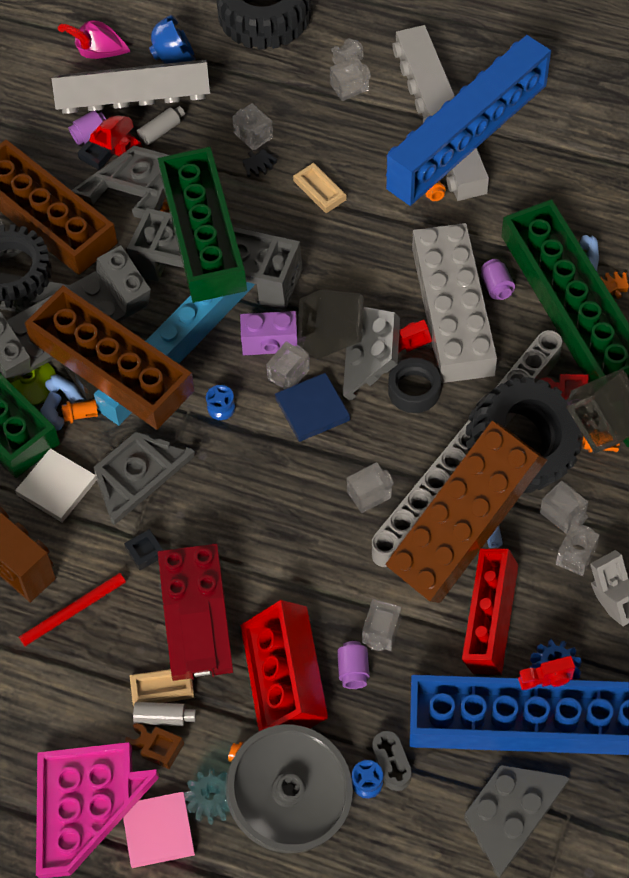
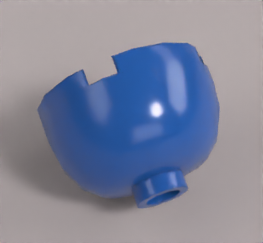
[149,15,196,64]

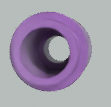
[68,111,106,145]
[481,259,515,300]
[337,641,370,689]

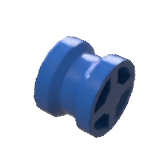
[206,385,235,420]
[352,760,383,798]

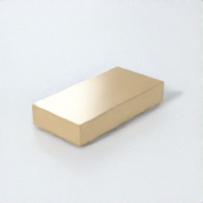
[293,163,346,213]
[130,669,194,706]

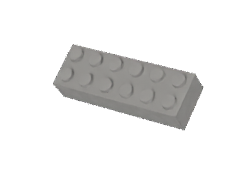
[51,60,210,114]
[412,223,497,383]

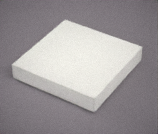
[15,448,97,523]

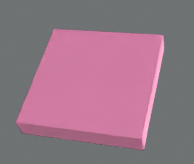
[123,792,195,868]

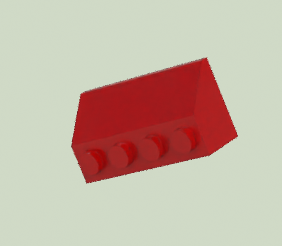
[241,600,328,731]

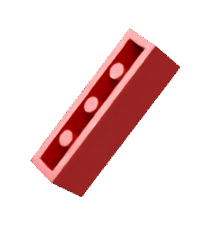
[462,549,518,675]

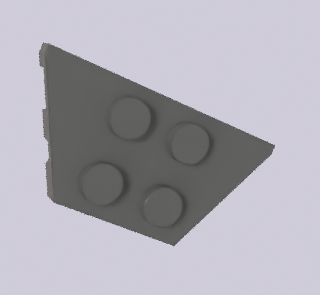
[343,305,400,400]
[94,432,195,525]
[464,765,569,878]

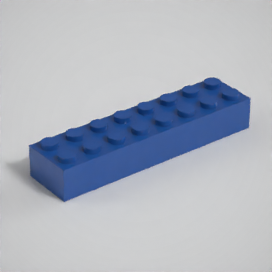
[386,35,551,206]
[410,675,629,755]

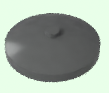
[226,725,353,853]

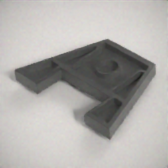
[71,146,169,219]

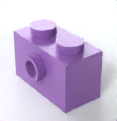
[240,311,298,355]

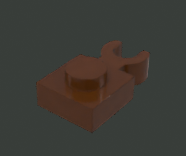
[125,723,184,769]

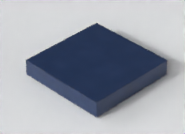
[275,373,350,442]

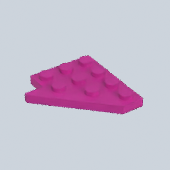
[36,742,159,878]

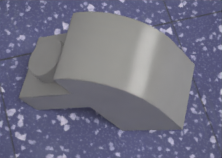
[590,550,629,626]

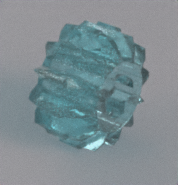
[184,768,230,825]

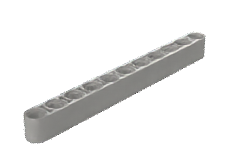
[372,330,562,567]

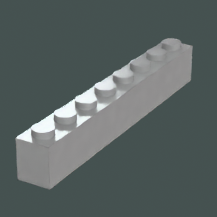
[393,25,489,201]

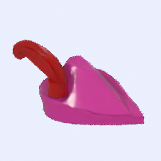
[57,20,130,59]

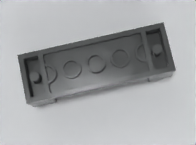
[127,208,303,310]
[0,245,151,383]

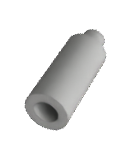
[137,106,185,145]
[133,702,196,726]

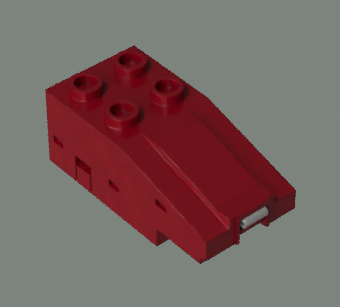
[158,544,233,681]

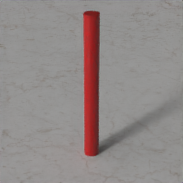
[19,573,126,647]

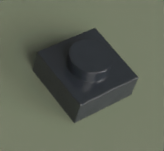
[77,139,115,170]
[124,529,164,570]

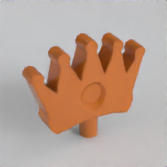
[600,272,629,299]

